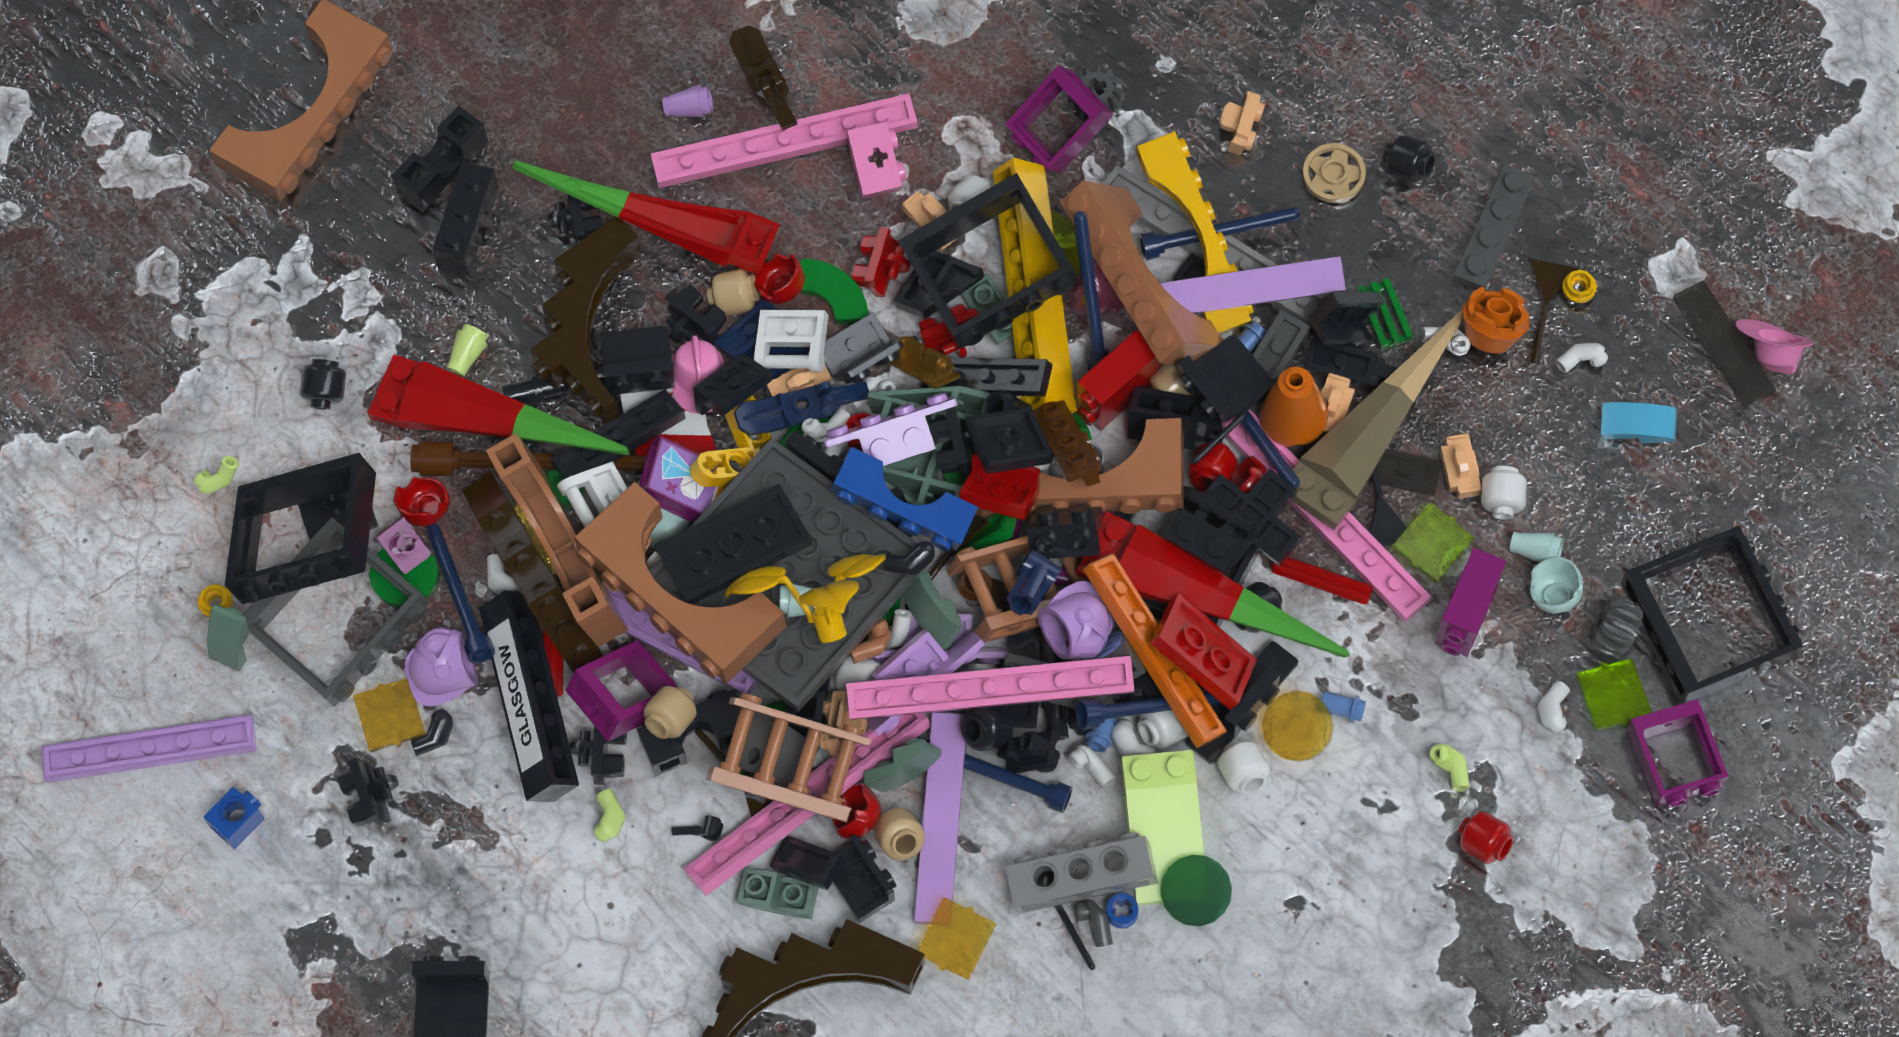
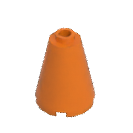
[1259,367,1328,447]

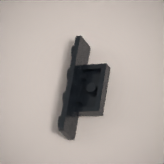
[1185,641,1299,764]

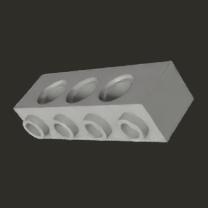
[1005,832,1158,914]

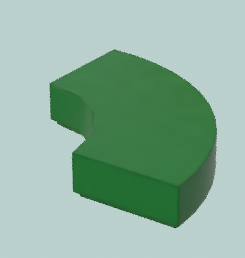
[801,259,869,324]

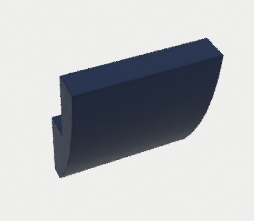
[715,300,810,392]

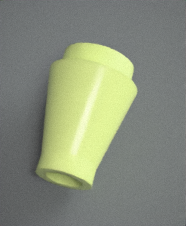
[446,324,488,377]

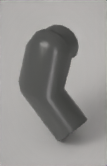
[1074,899,1113,947]

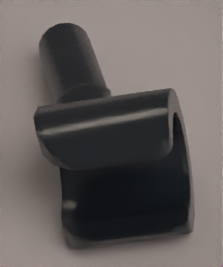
[671,815,724,841]

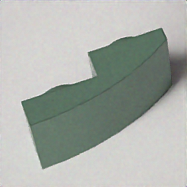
[960,273,1013,345]
[903,572,962,649]
[207,604,250,672]
[864,739,942,793]
[737,868,819,920]

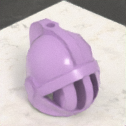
[1038,581,1113,661]
[405,627,478,706]

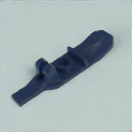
[734,381,869,436]

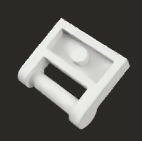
[754,310,829,372]
[557,462,627,528]

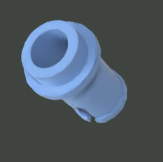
[1238,321,1267,352]
[1319,690,1366,723]
[1085,718,1118,752]

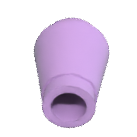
[662,84,713,117]

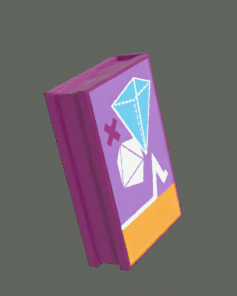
[639,436,728,523]

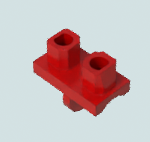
[851,227,911,297]
[919,304,979,358]

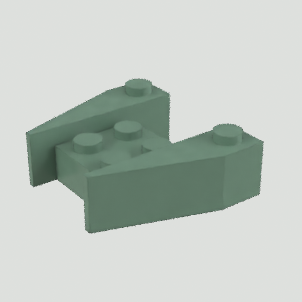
[867,386,991,505]

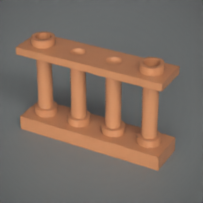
[946,536,1092,643]
[705,693,871,822]

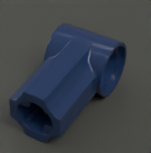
[1006,549,1062,615]

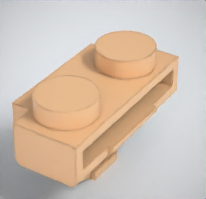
[1219,91,1265,156]
[902,191,956,251]
[766,365,831,405]
[1321,373,1355,437]
[1440,433,1482,499]
[820,690,868,757]

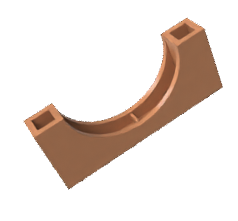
[209,0,393,202]
[1060,180,1223,365]
[976,418,1184,518]
[486,433,629,647]
[574,482,786,684]

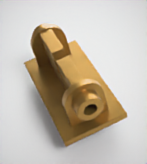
[889,336,961,389]

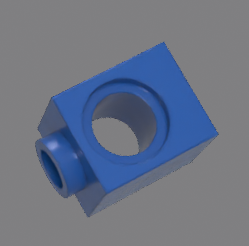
[203,786,264,850]

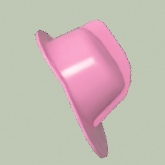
[1735,319,1813,375]
[672,335,724,414]

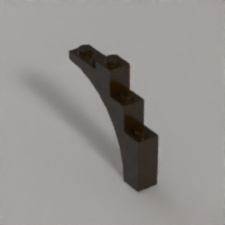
[530,217,642,424]
[462,472,604,674]
[702,919,926,1037]

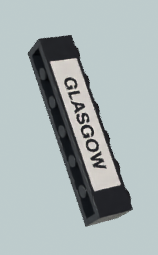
[479,590,579,802]

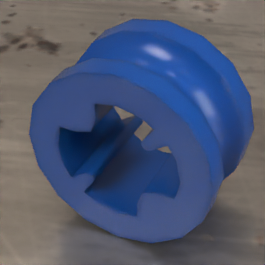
[1106,893,1139,929]

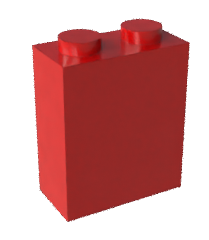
[1076,329,1160,431]

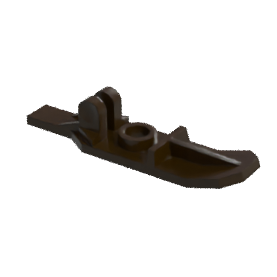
[729,25,798,131]

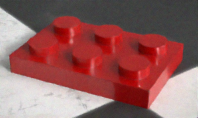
[1151,593,1257,710]

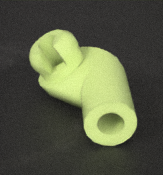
[194,456,239,494]
[1430,744,1470,791]
[594,789,625,842]

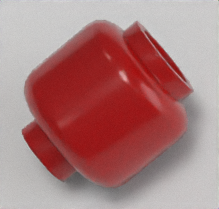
[1187,442,1237,493]
[1458,811,1514,864]

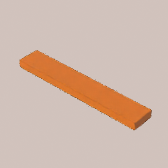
[1083,554,1227,748]

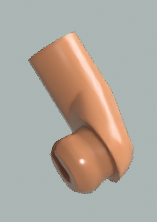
[850,618,891,664]

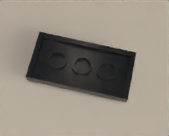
[654,484,813,605]

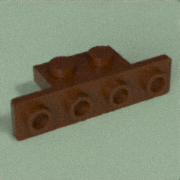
[1033,400,1102,487]

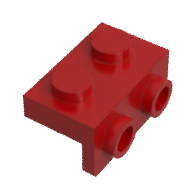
[959,452,1040,520]

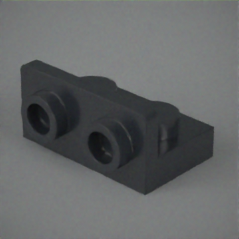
[693,353,772,416]

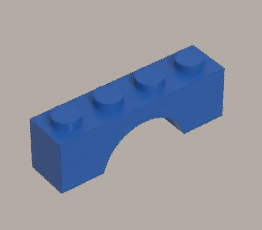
[830,447,978,551]

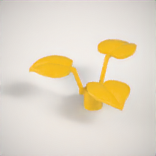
[725,554,886,643]

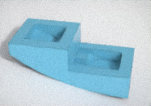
[1601,402,1677,443]

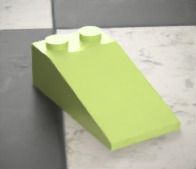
[1121,750,1208,905]

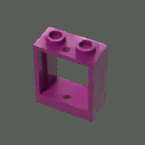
[1005,65,1114,173]
[1435,547,1506,657]
[565,640,677,742]
[1627,699,1729,808]

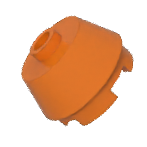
[1463,287,1530,353]

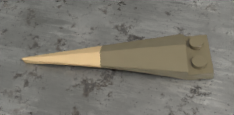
[1291,309,1464,530]

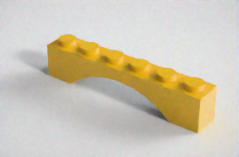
[1135,131,1254,335]

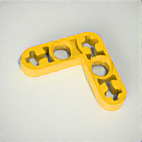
[690,395,772,487]

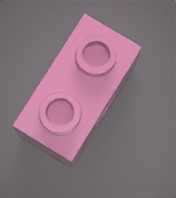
[846,121,906,200]

